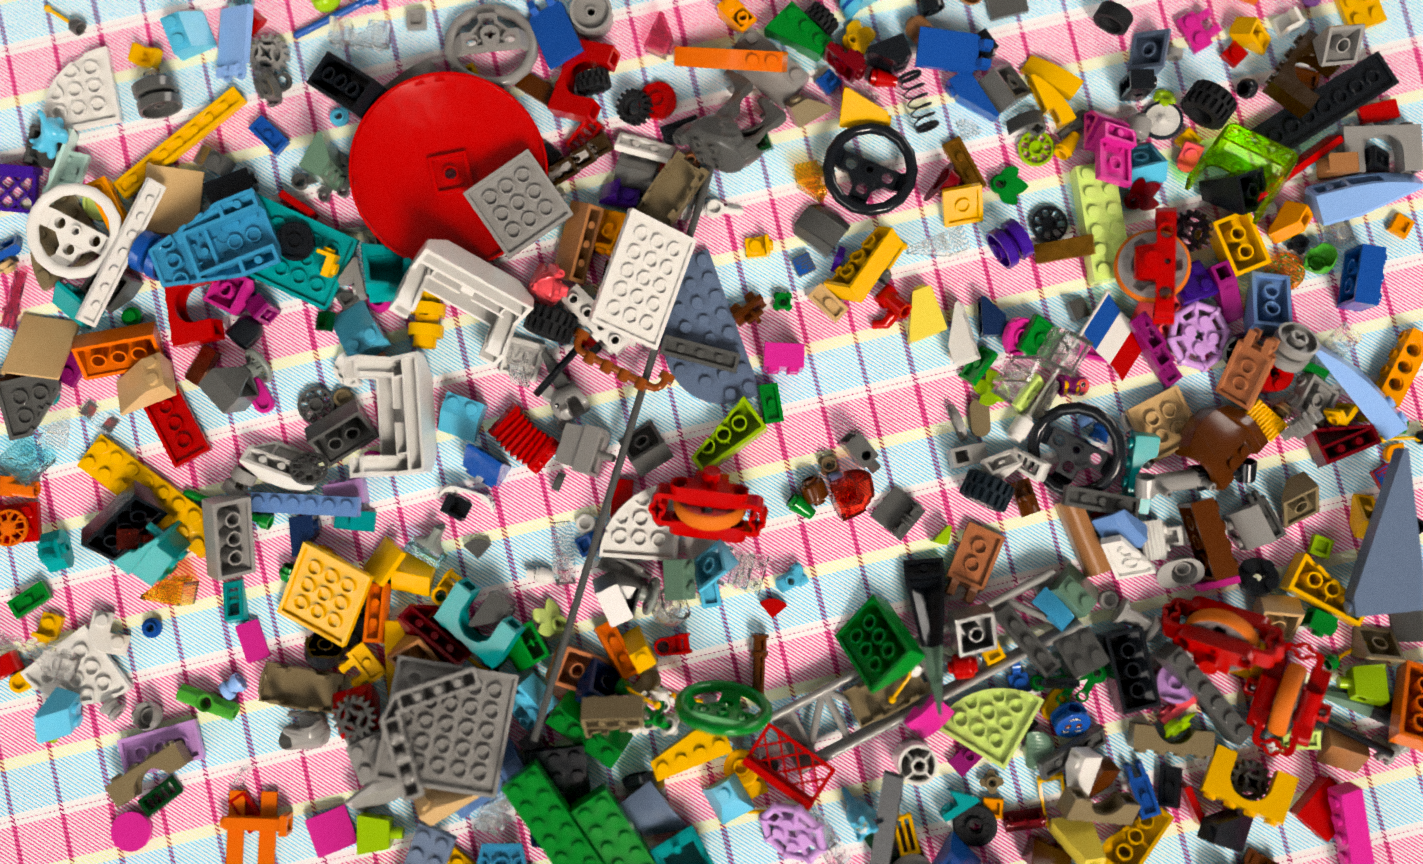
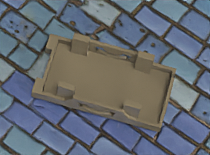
[636,150,710,227]
[258,661,346,714]
[842,673,932,728]

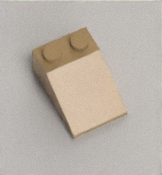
[116,352,177,416]
[413,787,481,826]

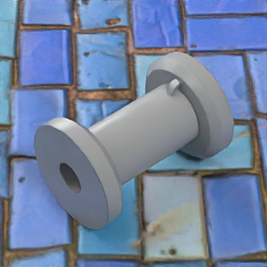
[1111,598,1162,642]

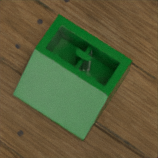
[508,619,553,673]

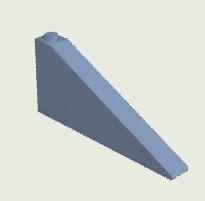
[1343,448,1423,617]

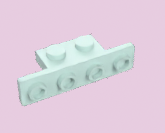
[42,128,92,205]

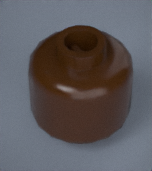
[800,475,829,506]

